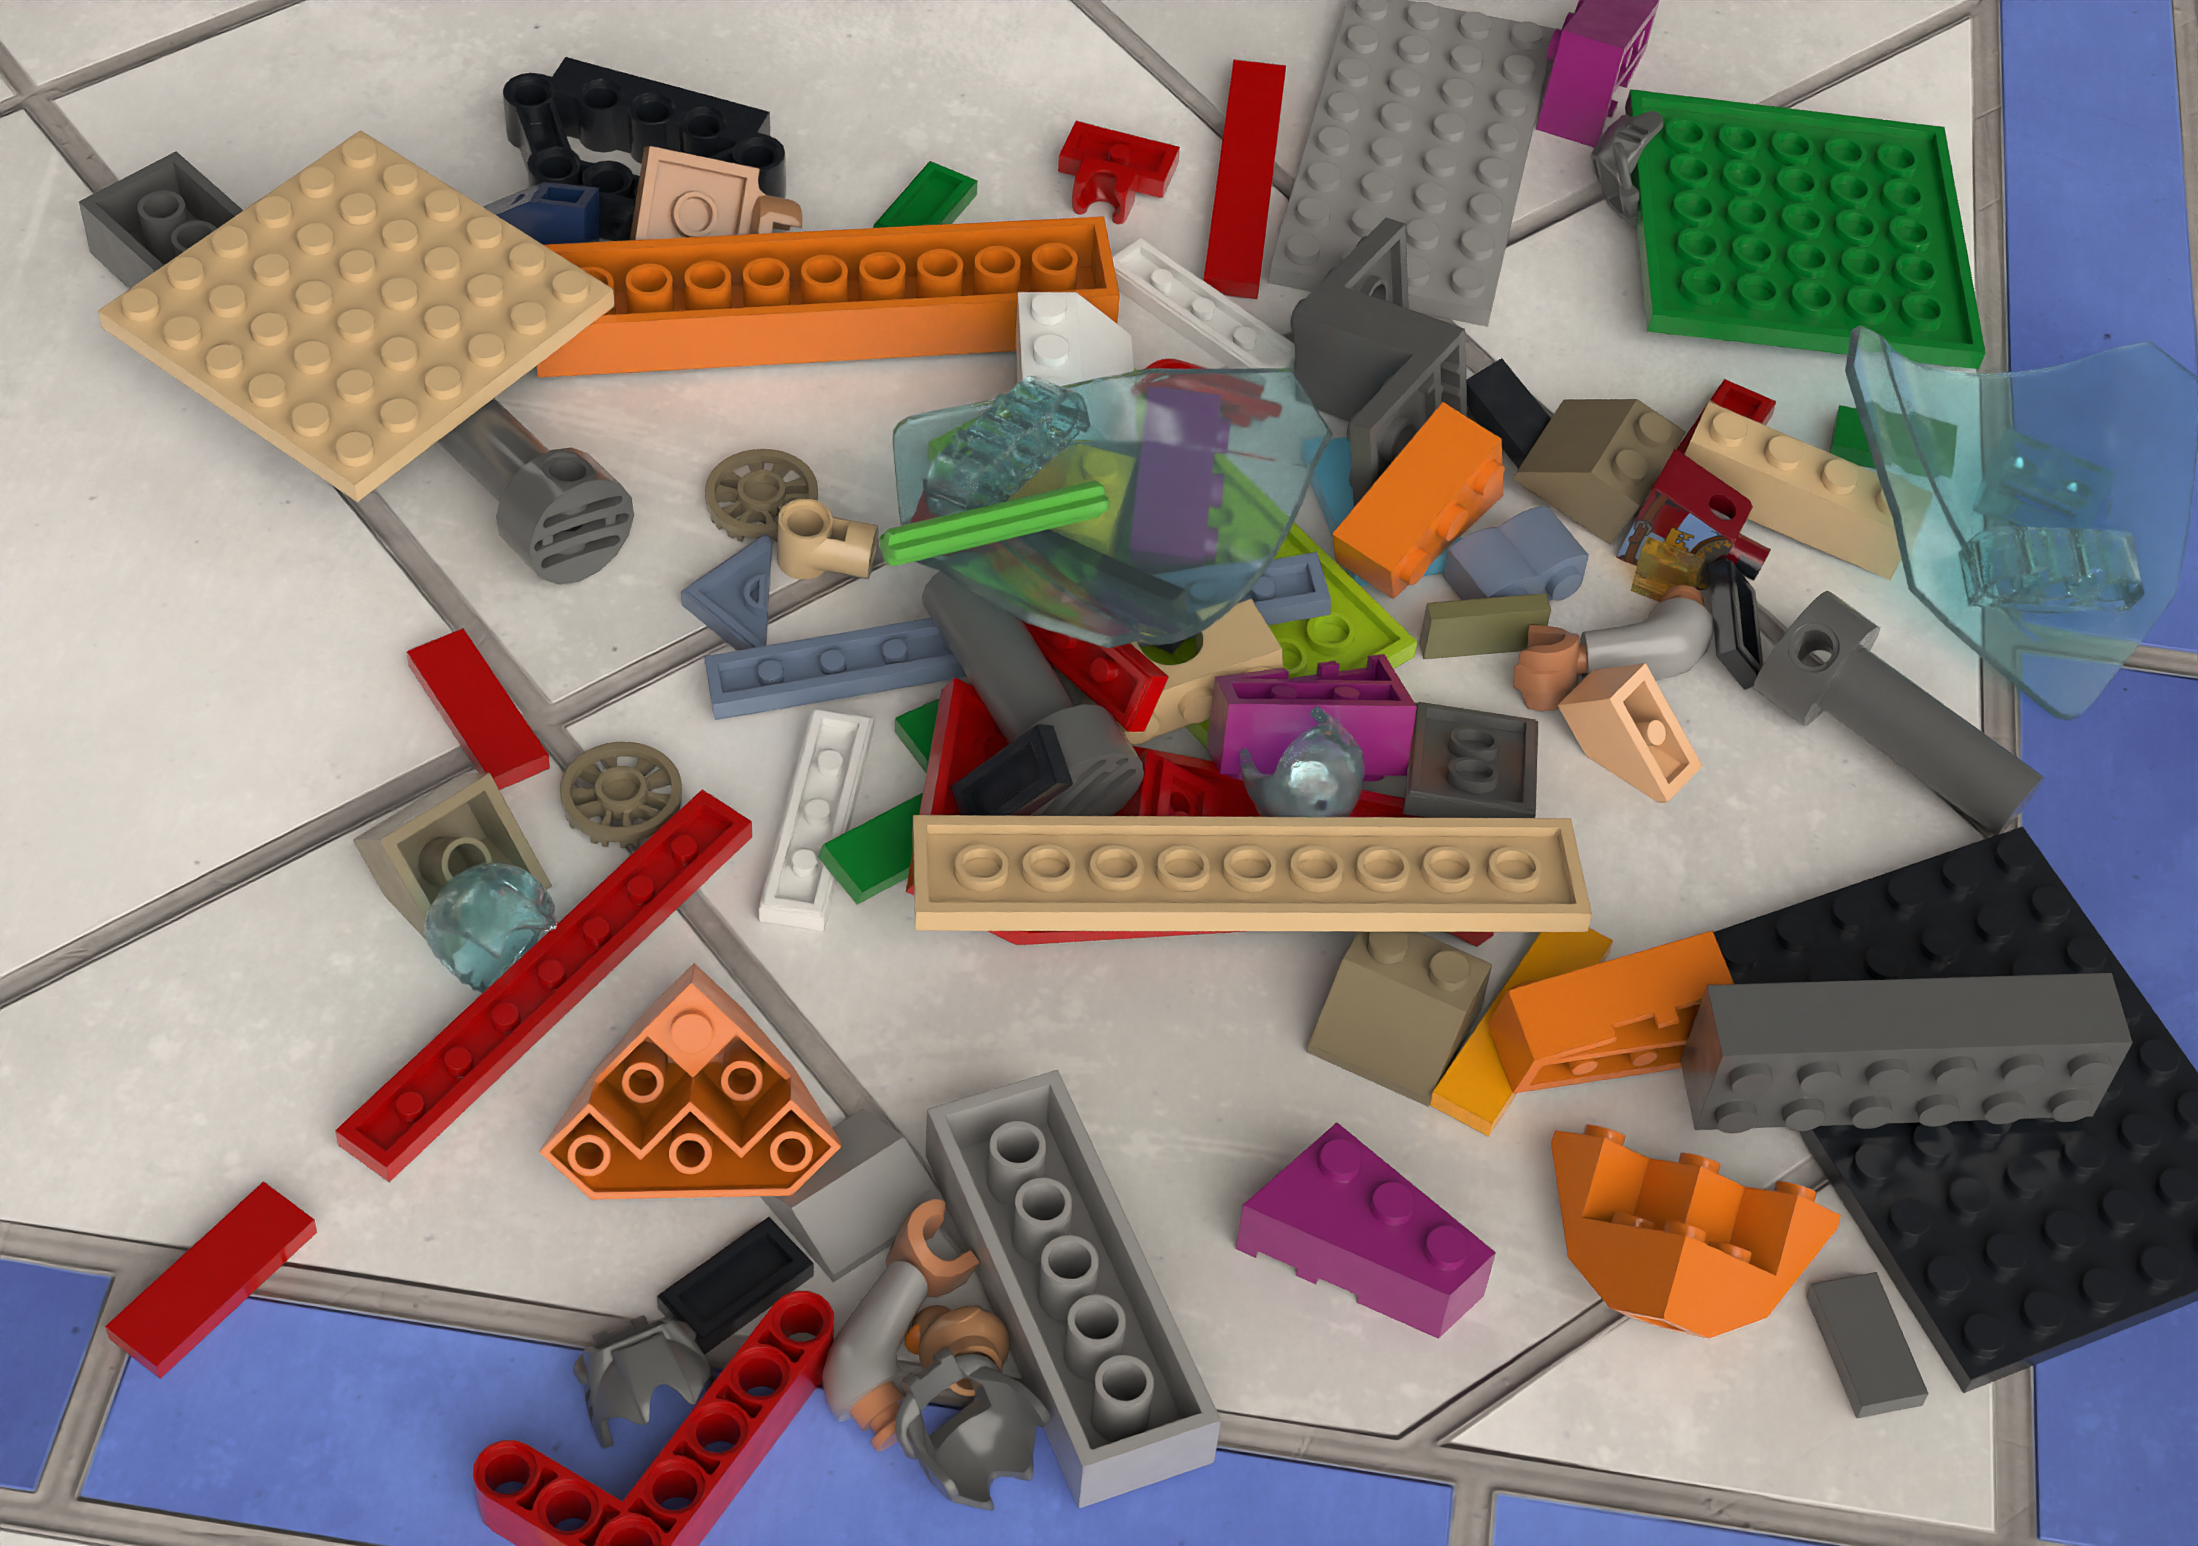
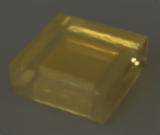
[1631,537,1705,602]

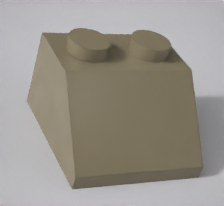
[1512,399,1686,545]
[353,773,552,955]
[1307,932,1492,1107]

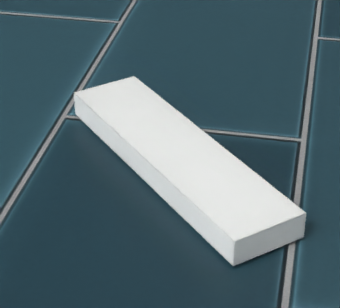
[1112,237,1296,394]
[759,708,874,931]

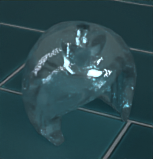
[1240,706,1365,818]
[424,862,558,993]

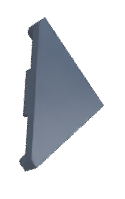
[681,534,772,650]

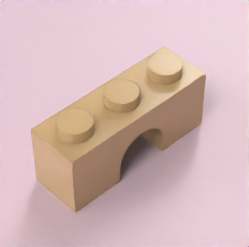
[1081,599,1283,745]

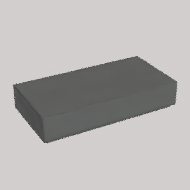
[1806,1272,1929,1418]

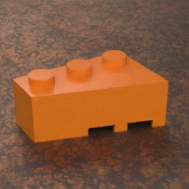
[1332,402,1505,599]
[1487,931,1734,1094]

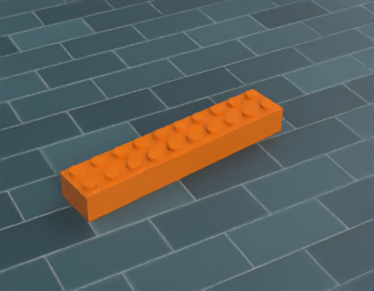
[537,216,1120,378]

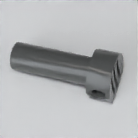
[437,398,634,585]
[922,559,1144,816]
[1754,590,2045,835]

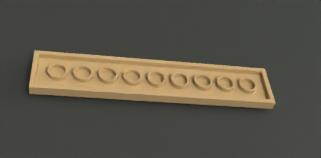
[912,815,1592,932]

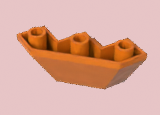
[539,963,841,1200]
[1551,1124,1841,1338]

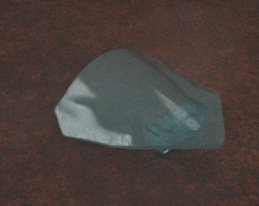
[1845,326,2198,720]
[892,368,1333,648]

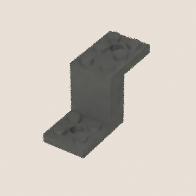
[1290,217,1467,507]

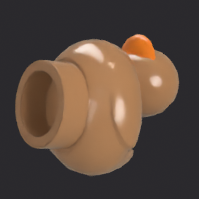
[905,1305,1010,1396]

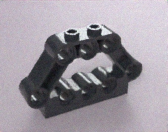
[503,57,786,241]

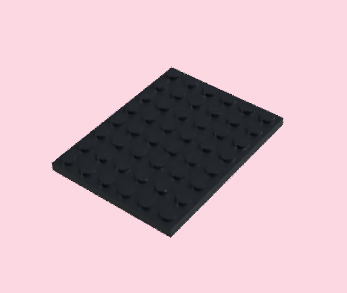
[1713,826,2198,1393]

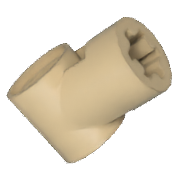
[777,499,879,580]

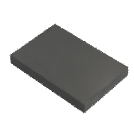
[1403,702,1538,818]

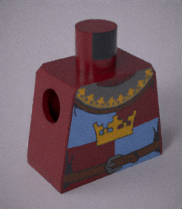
[1616,449,1771,591]

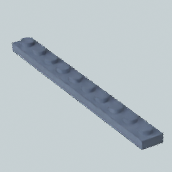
[704,552,1331,720]

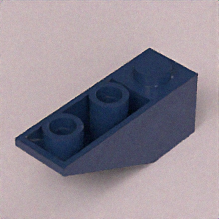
[482,182,600,245]

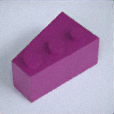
[1235,1122,1496,1339]

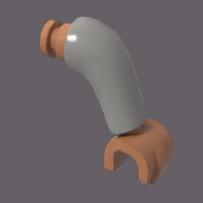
[1513,585,1714,711]
[821,1199,980,1452]

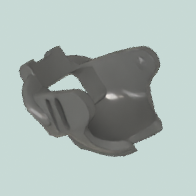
[1590,111,1664,226]
[573,1315,716,1449]
[895,1347,1051,1511]

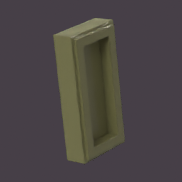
[1419,593,1551,660]

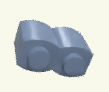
[1443,506,1589,601]

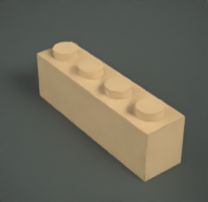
[1685,400,1930,580]

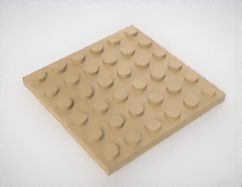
[98,130,614,502]

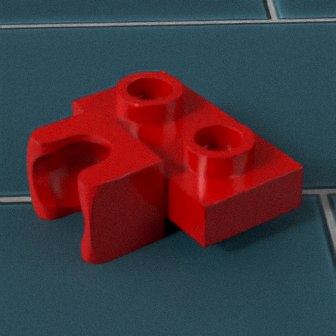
[1058,121,1180,225]

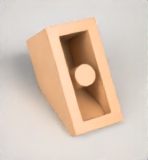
[1558,663,1703,803]

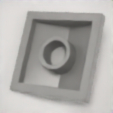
[760,1109,946,1283]

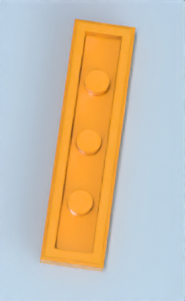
[1430,928,1613,1137]

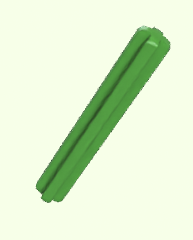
[879,481,1109,566]

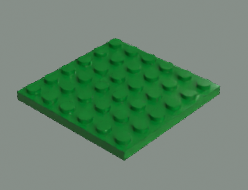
[1625,89,1986,369]

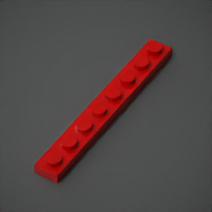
[335,789,752,1183]

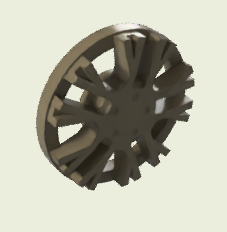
[705,449,818,544]
[560,742,682,848]

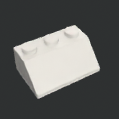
[1015,292,1142,469]

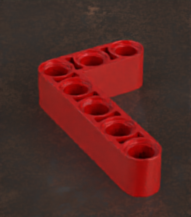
[473,1291,834,1546]

